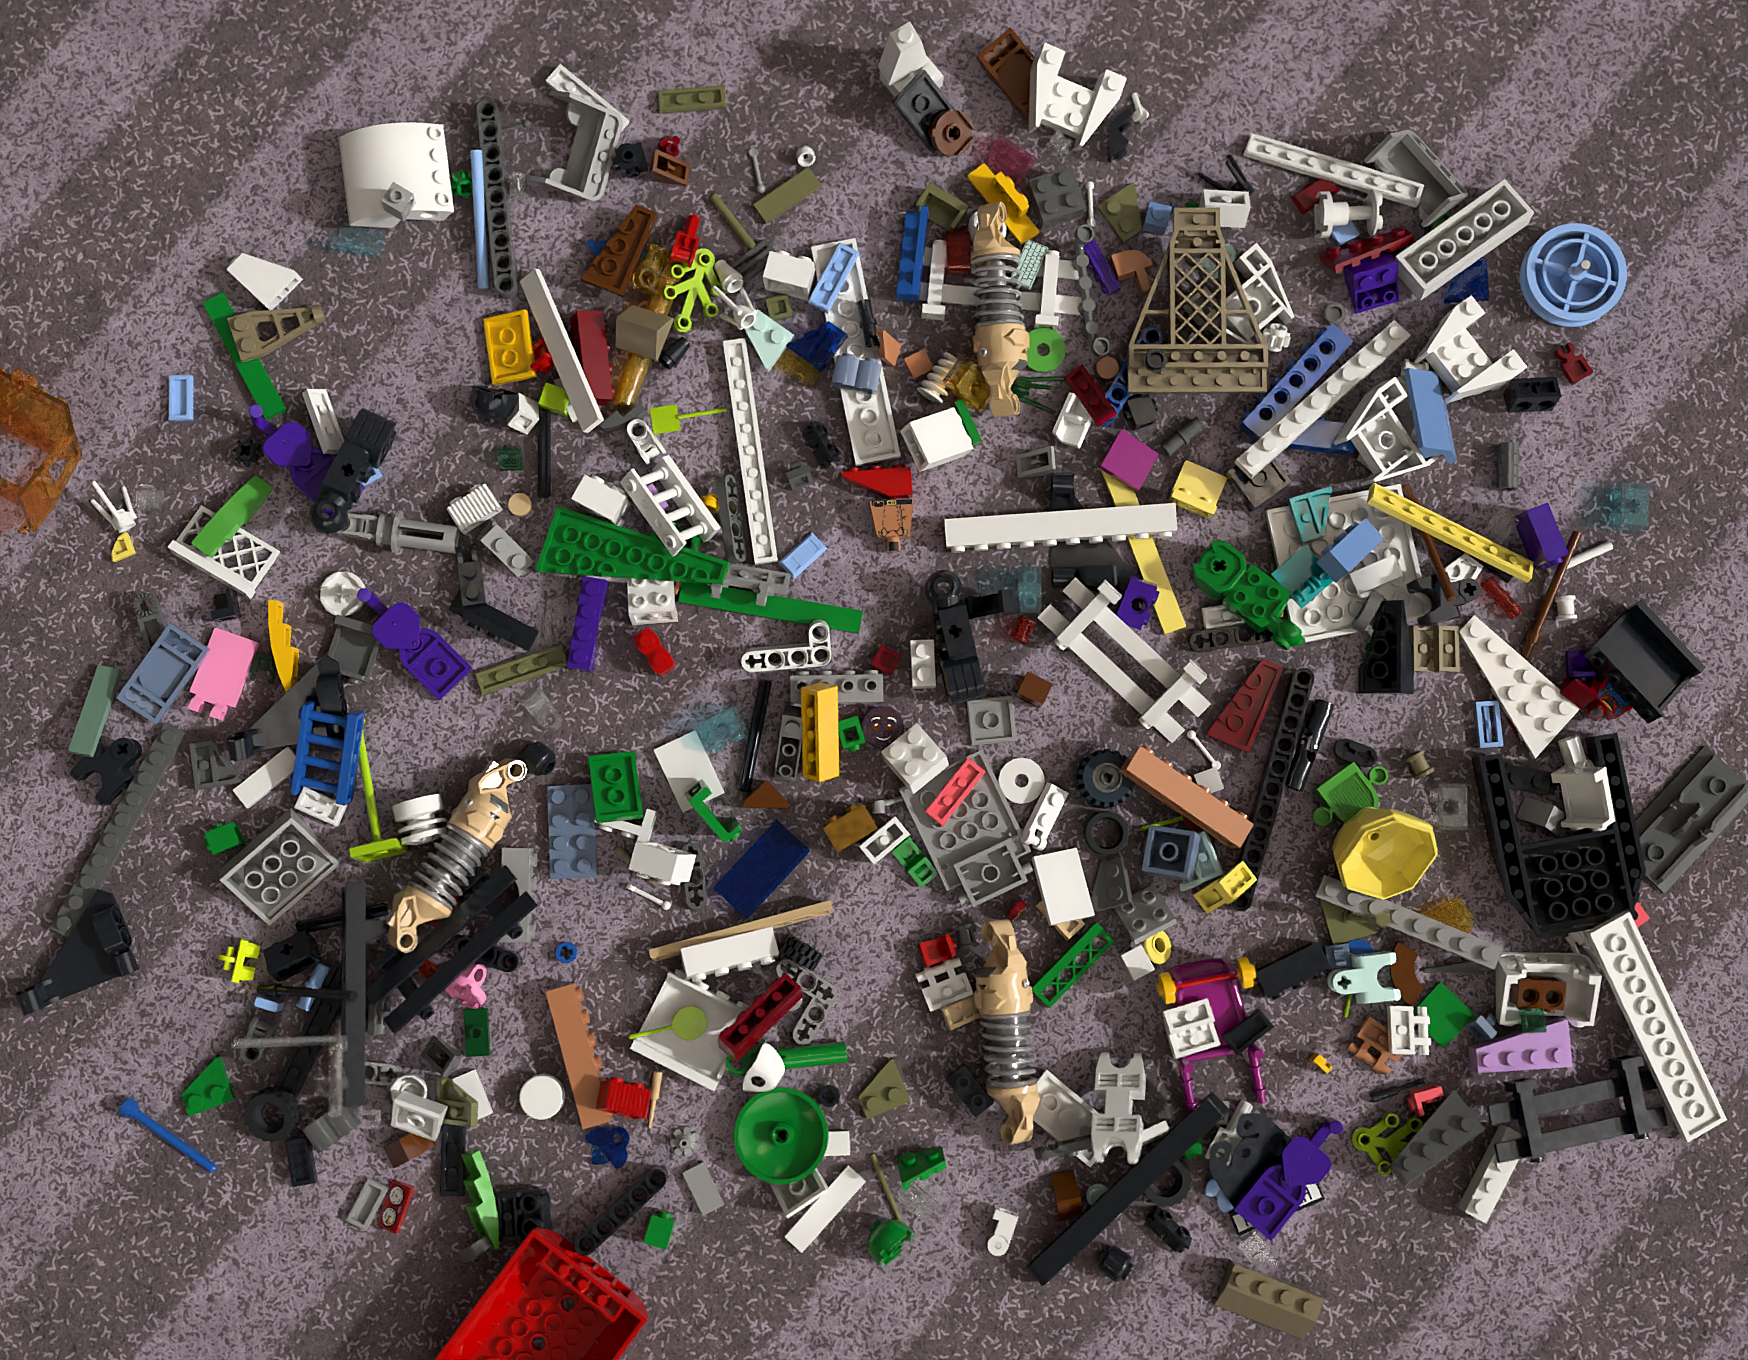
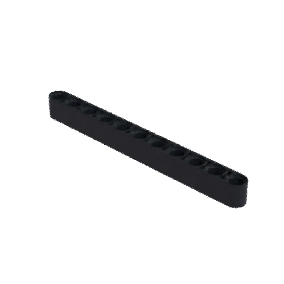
[1228,668,1314,912]
[1026,1091,1230,1286]

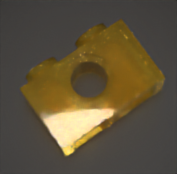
[942,359,990,413]

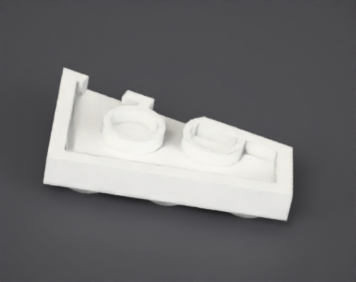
[1410,553,1483,622]

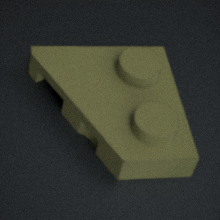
[858,1058,911,1119]
[437,1076,478,1127]

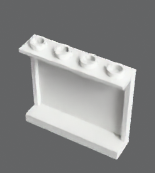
[630,969,750,1091]

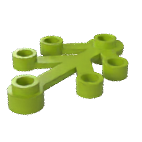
[662,248,725,333]
[1352,1113,1423,1175]

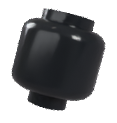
[521,742,556,776]
[1097,1246,1134,1282]

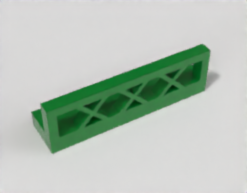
[1031,922,1115,1008]

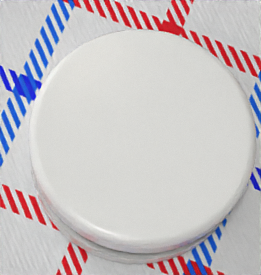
[519,1074,565,1120]

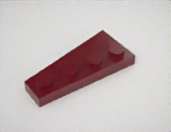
[1319,227,1414,274]
[1205,659,1284,753]

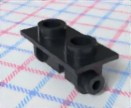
[803,421,841,469]
[1145,1205,1192,1253]

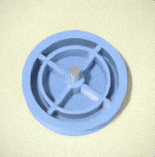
[1520,223,1627,327]

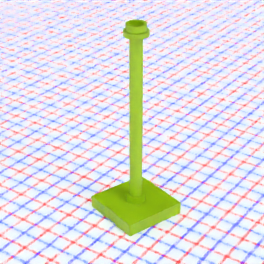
[349,719,409,863]

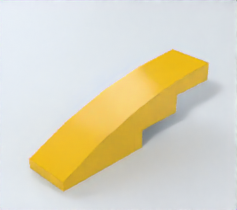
[268,600,299,692]

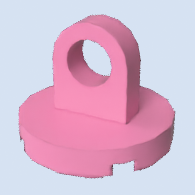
[445,962,487,1009]

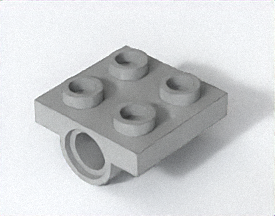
[1114,884,1177,945]

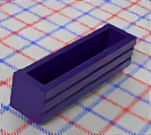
[1084,238,1121,296]

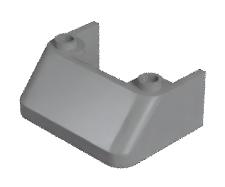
[526,90,623,201]
[1364,130,1468,227]

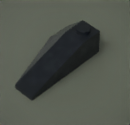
[1358,600,1414,695]

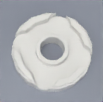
[998,758,1045,804]

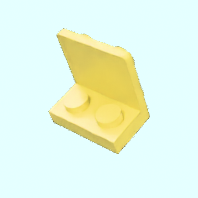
[1167,460,1227,519]

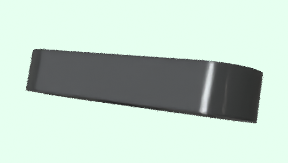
[681,843,708,910]

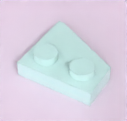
[744,309,794,372]

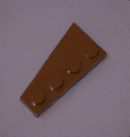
[580,204,658,297]

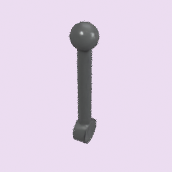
[486,119,531,137]

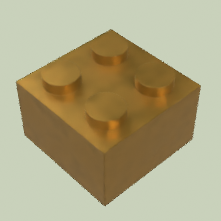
[823,803,878,853]

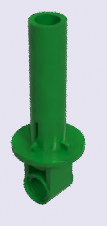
[725,1038,847,1083]

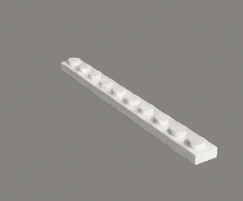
[1235,320,1411,479]
[723,338,778,565]

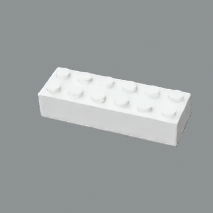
[1395,179,1534,301]

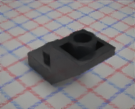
[1107,107,1133,163]

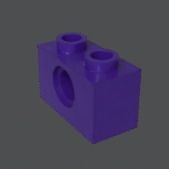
[1116,575,1160,630]

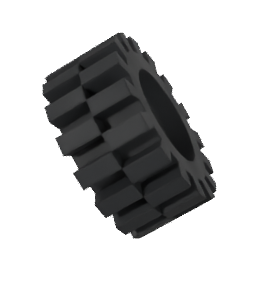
[778,933,823,971]

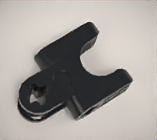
[1406,572,1481,628]
[70,738,142,806]

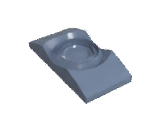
[117,622,210,725]

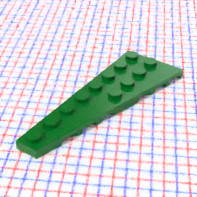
[535,506,730,585]

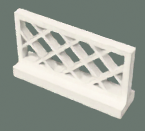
[168,505,280,600]

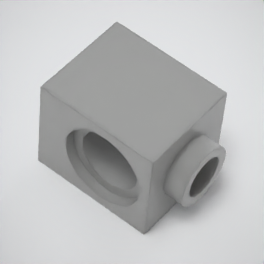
[381,182,416,222]

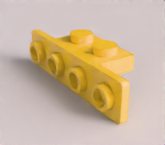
[967,164,1039,245]

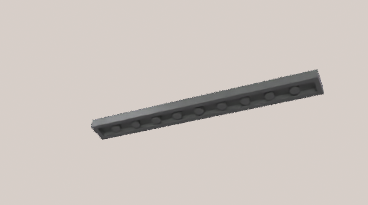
[50,722,187,938]

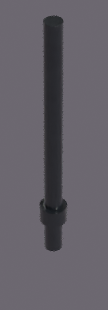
[256,983,358,1001]

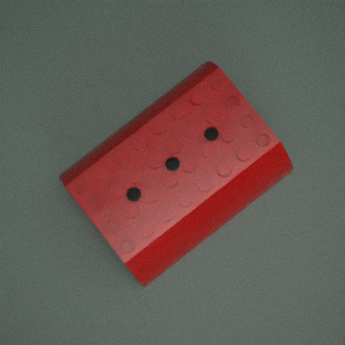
[435,1228,649,1360]

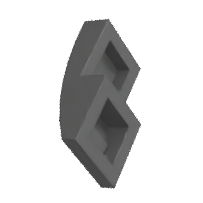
[600,403,648,433]

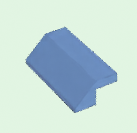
[1404,368,1457,463]

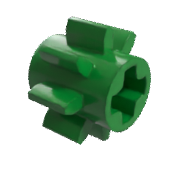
[450,168,473,199]

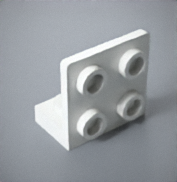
[627,578,678,625]

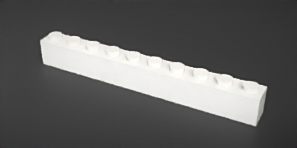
[944,503,1177,553]

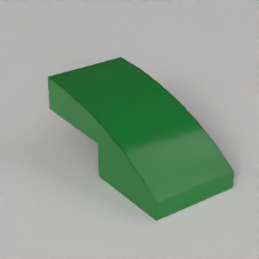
[891,836,938,888]

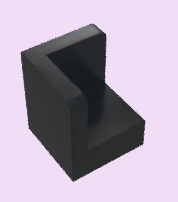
[211,588,242,622]

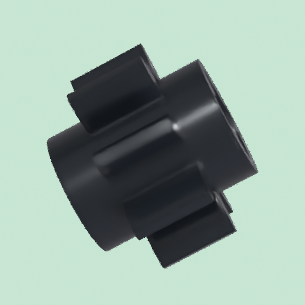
[233,438,264,468]

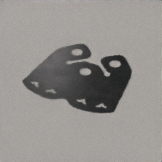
[1209,1113,1291,1207]

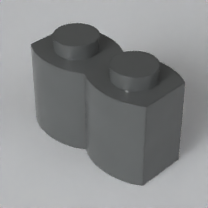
[303,1100,361,1153]

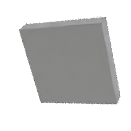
[966,695,1017,746]

